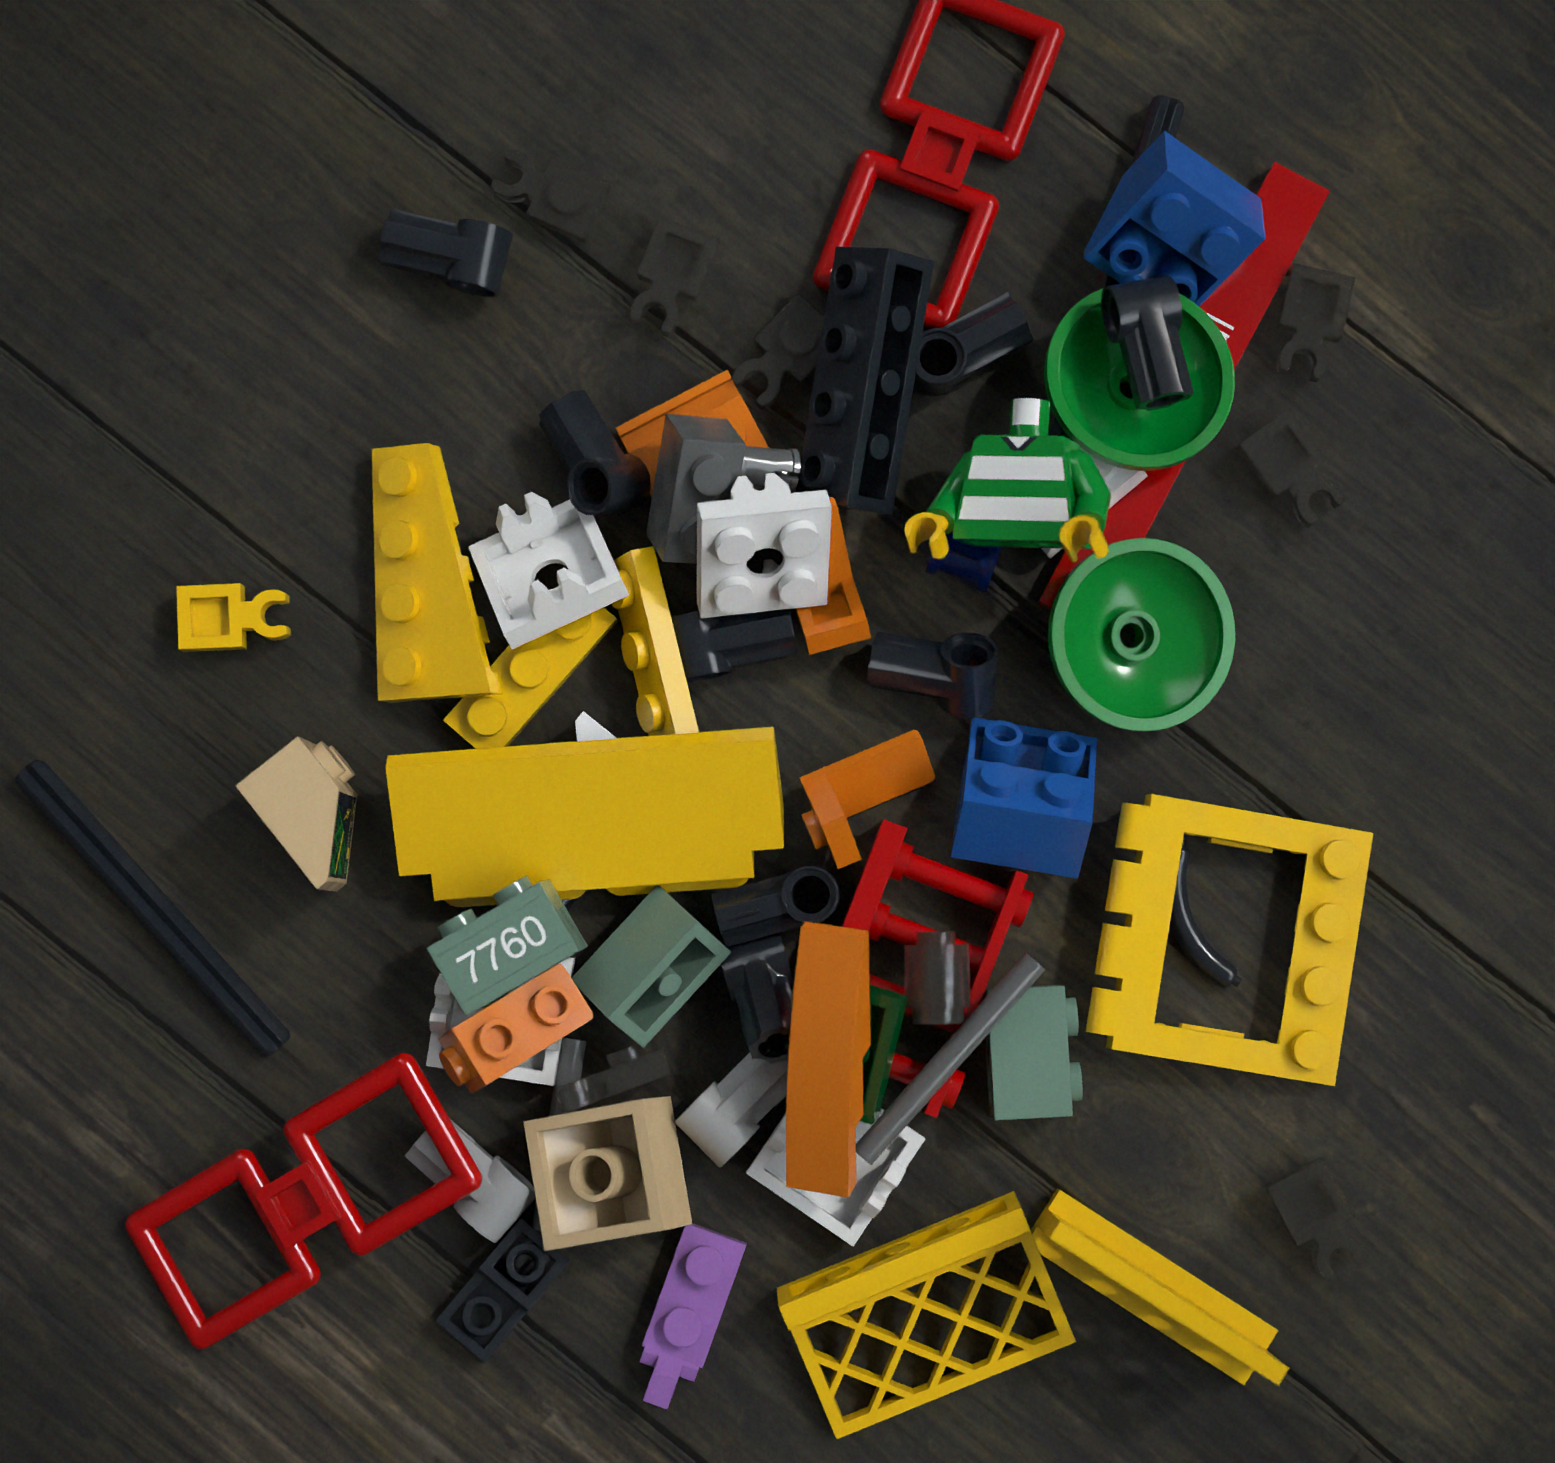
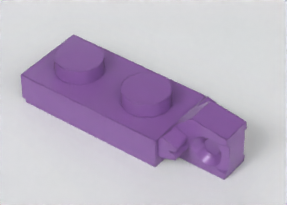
[640,1223,747,1409]

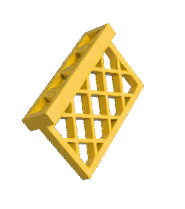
[1031,1188,1289,1385]
[777,1191,1076,1439]

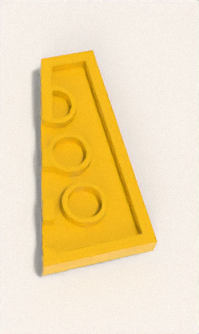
[372,443,503,702]

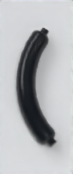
[1170,839,1242,988]

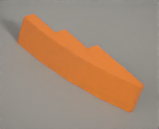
[786,922,871,1198]

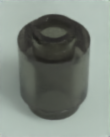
[904,931,971,1024]

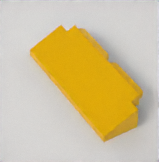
[386,727,784,907]

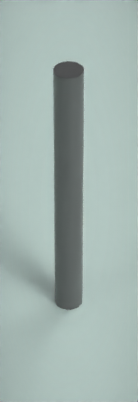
[856,953,1045,1165]

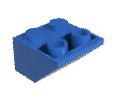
[1084,130,1266,306]
[951,717,1097,879]

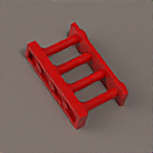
[841,819,1034,1118]

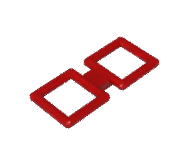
[813,0,1065,330]
[125,1053,482,1349]

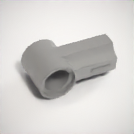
[674,1052,788,1168]
[405,1119,536,1243]

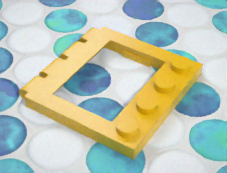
[1085,794,1373,1086]

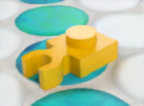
[177,583,291,652]

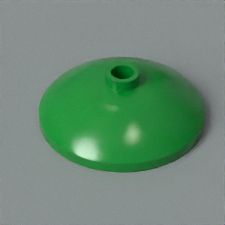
[1044,288,1235,471]
[1048,538,1236,731]

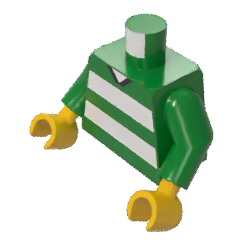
[904,398,1111,562]

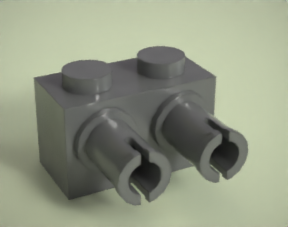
[646,414,800,564]

